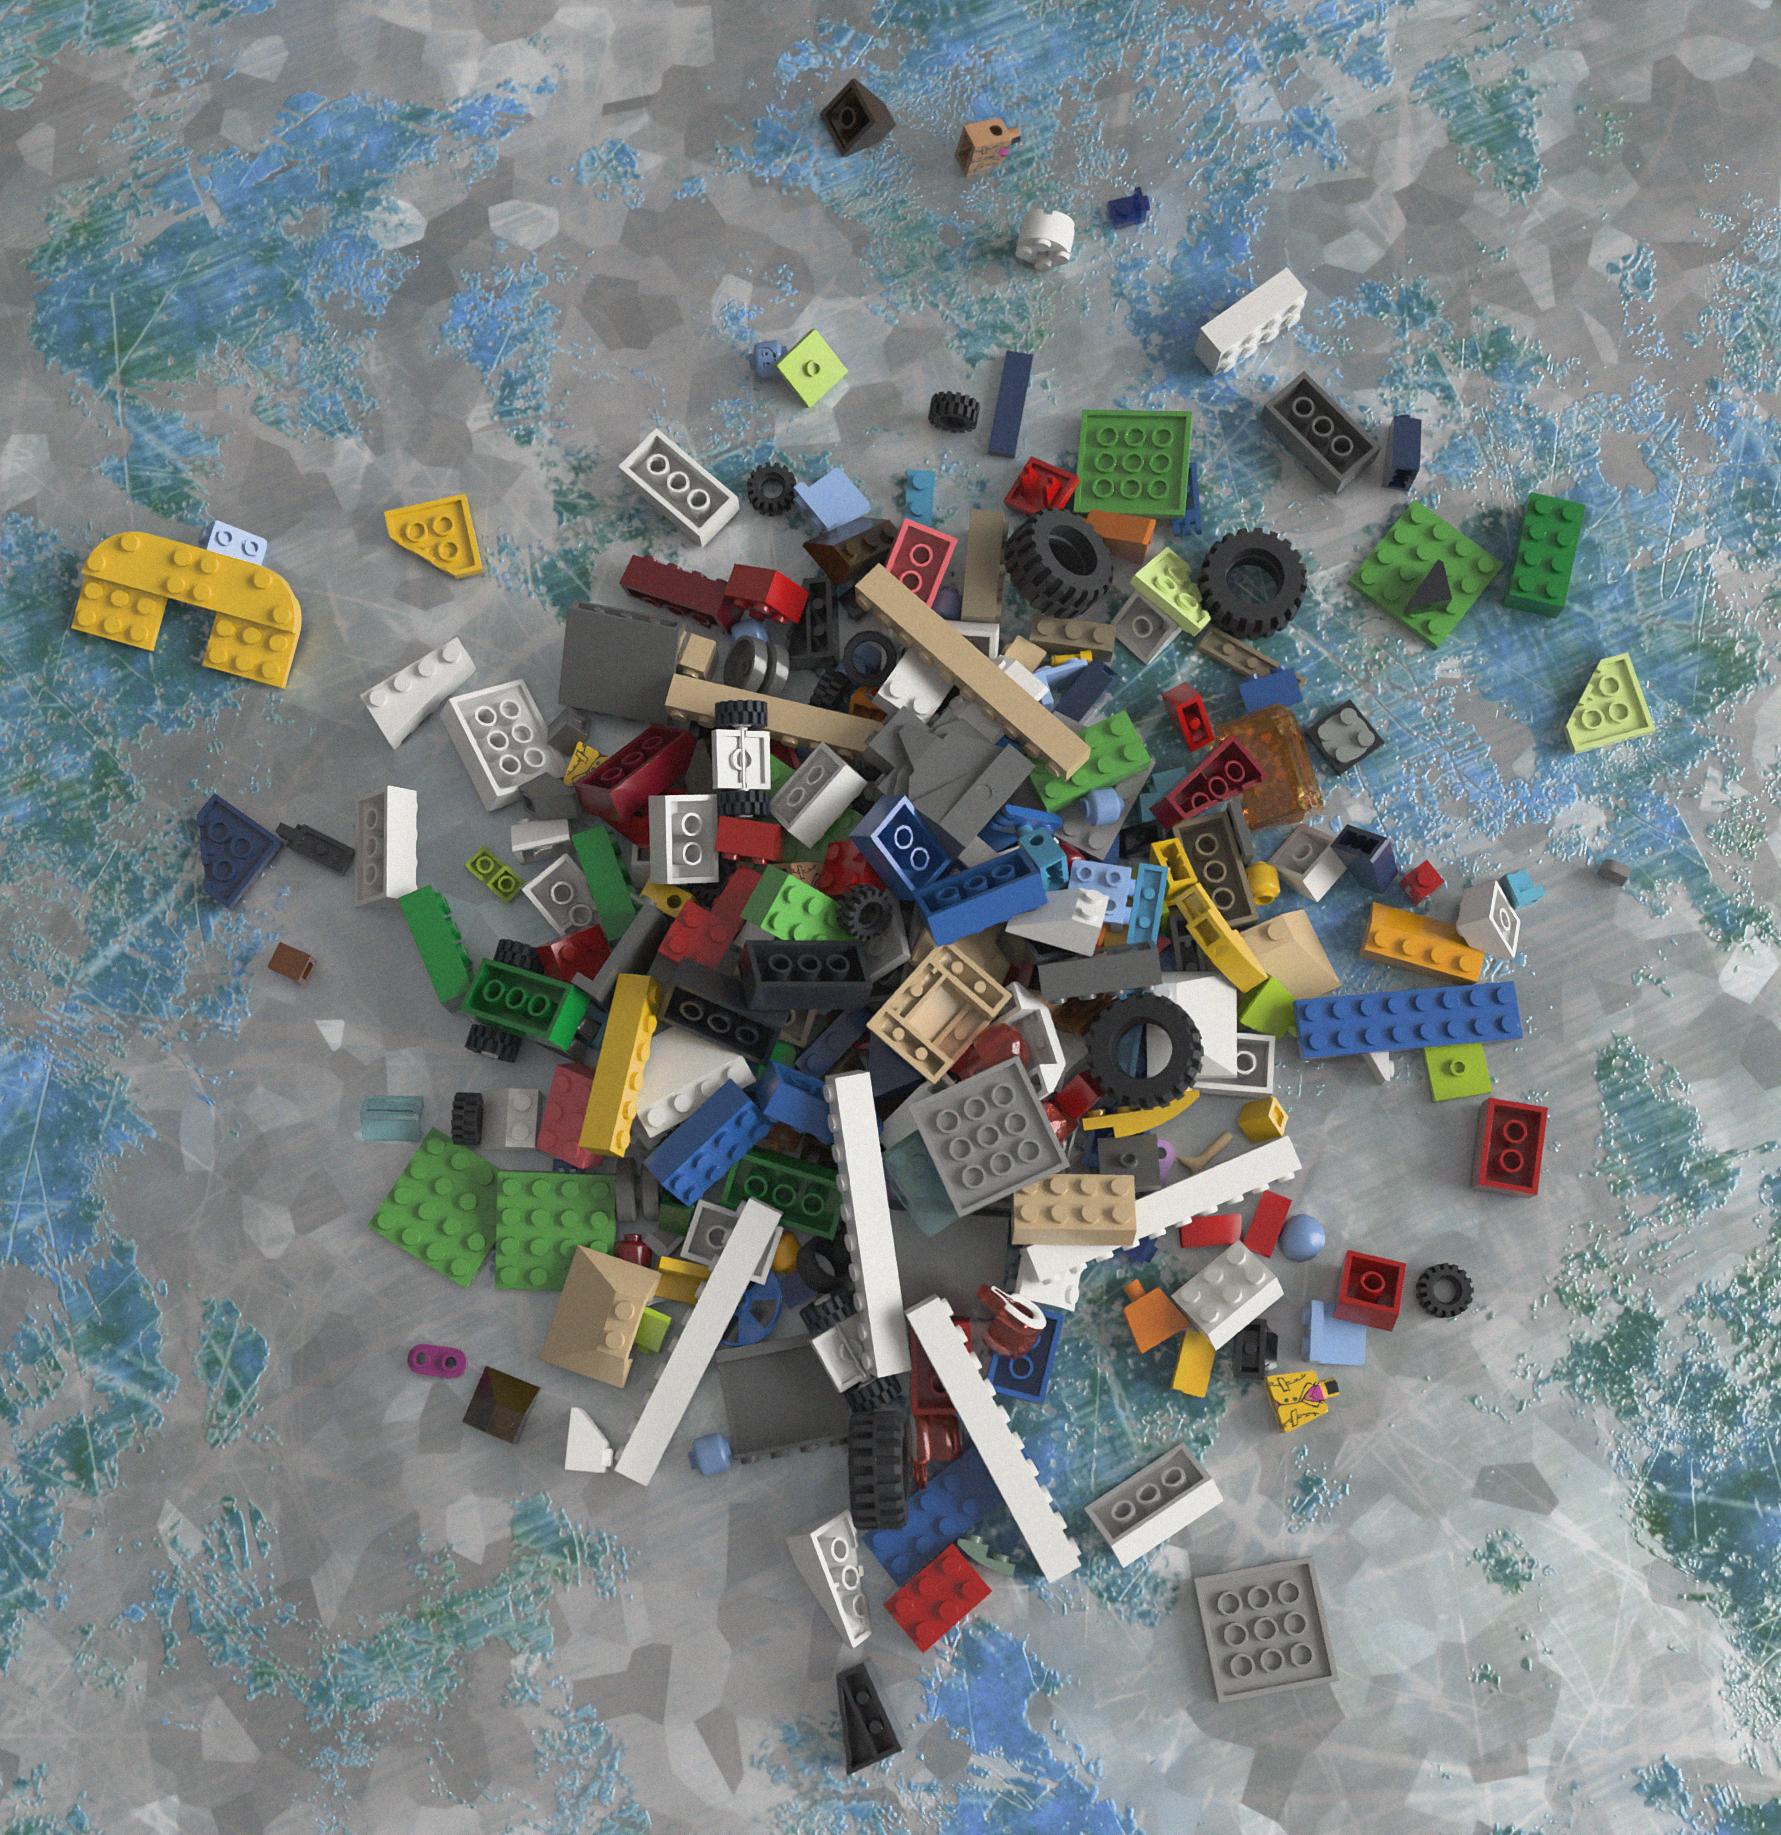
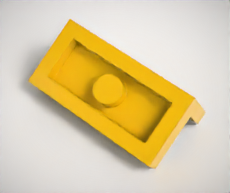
[654,1256,712,1306]
[1169,1329,1216,1398]

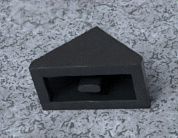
[1403,559,1452,615]
[1118,819,1167,859]

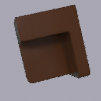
[268,942,317,987]

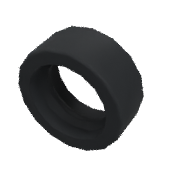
[843,630,897,687]
[796,1236,851,1294]

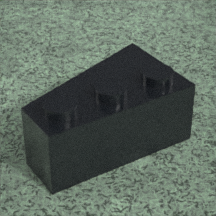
[785,576,840,671]
[836,1657,908,1776]

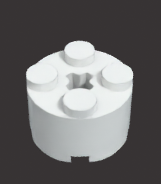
[1015,209,1074,271]

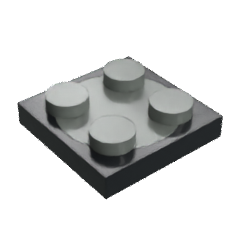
[1304,699,1385,777]

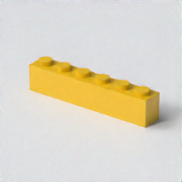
[578,973,663,1157]

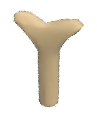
[1177,1130,1234,1175]

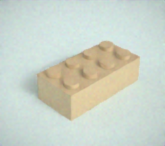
[1011,1174,1137,1246]

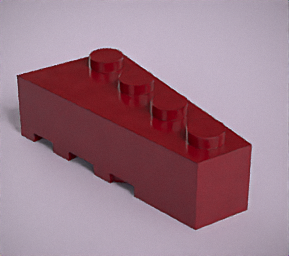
[619,555,745,637]
[1149,734,1269,830]

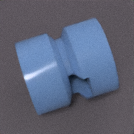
[834,642,882,690]

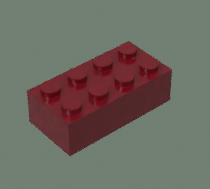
[574,724,696,822]

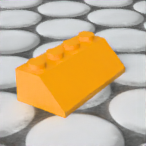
[1358,902,1484,986]

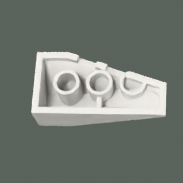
[519,853,613,953]
[785,1508,872,1649]

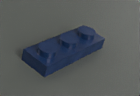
[792,1008,873,1080]

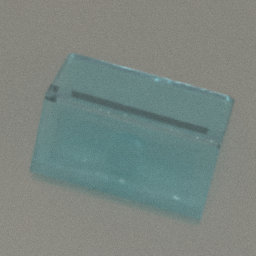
[359,1095,424,1142]

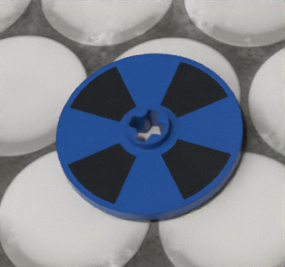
[720,1268,783,1347]

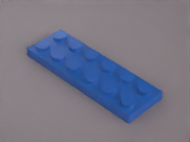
[861,1445,1039,1587]

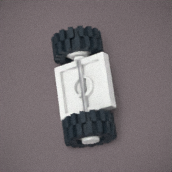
[712,700,771,819]
[465,939,545,1063]
[799,1286,902,1413]

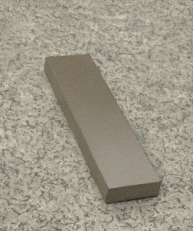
[1196,624,1308,691]

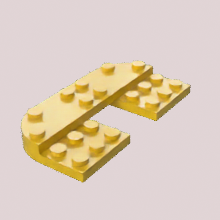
[71,531,301,688]

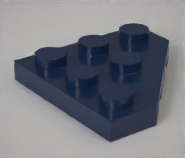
[197,793,283,911]

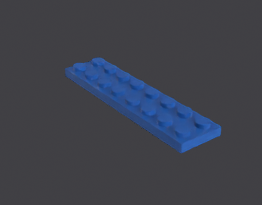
[1292,981,1524,1060]

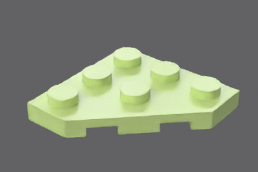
[1129,547,1211,637]
[1564,652,1656,755]

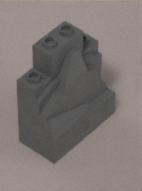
[862,705,1036,866]

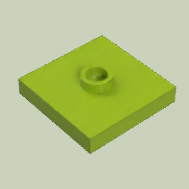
[773,329,848,408]
[1422,1043,1492,1103]

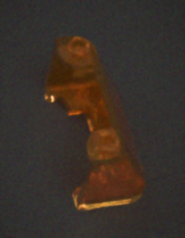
[1216,702,1326,834]

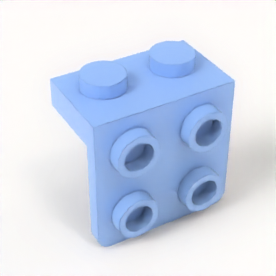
[793,468,870,534]
[198,520,267,565]
[1033,658,1088,712]
[1068,860,1136,933]
[1301,1300,1366,1366]

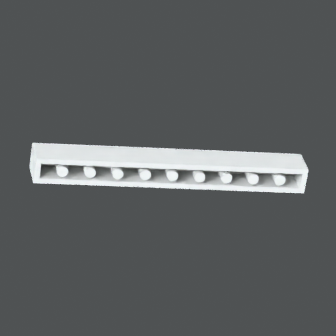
[823,1070,912,1378]
[1019,1135,1302,1286]
[614,1196,784,1487]
[903,1294,1081,1584]

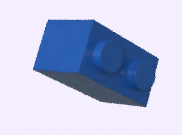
[1238,665,1303,718]

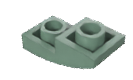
[957,1533,1015,1577]

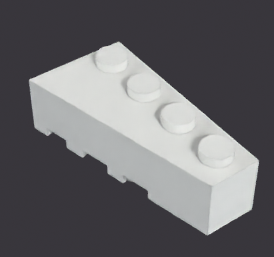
[360,637,477,750]

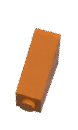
[1082,509,1156,565]

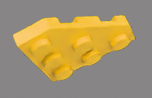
[384,493,483,579]

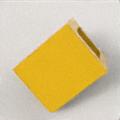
[1238,1096,1288,1143]

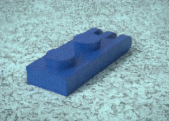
[1173,462,1202,537]
[987,804,1063,836]

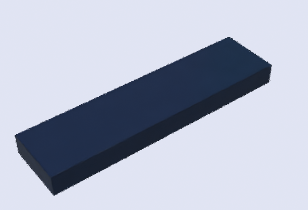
[988,350,1033,459]

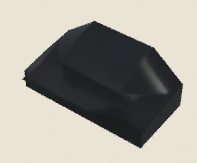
[1232,1318,1278,1380]

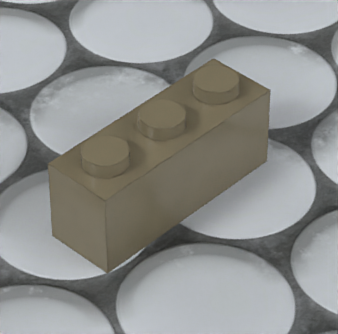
[1029,613,1117,662]

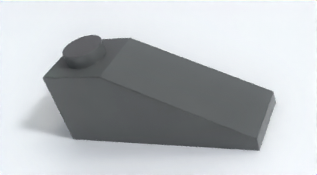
[1165,905,1206,972]

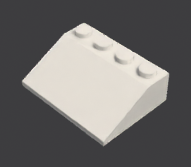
[440,679,568,812]
[636,1026,756,1140]

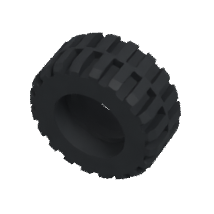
[1004,508,1114,619]
[1197,527,1308,641]
[1085,992,1204,1110]
[848,1410,909,1531]

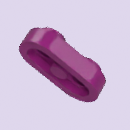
[407,1344,468,1378]

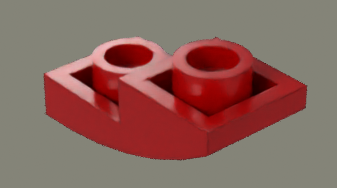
[1243,1190,1292,1259]
[1179,1214,1243,1248]

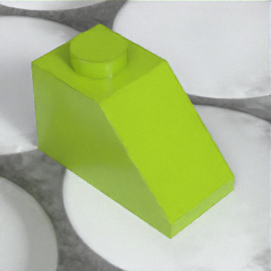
[633,1306,676,1357]

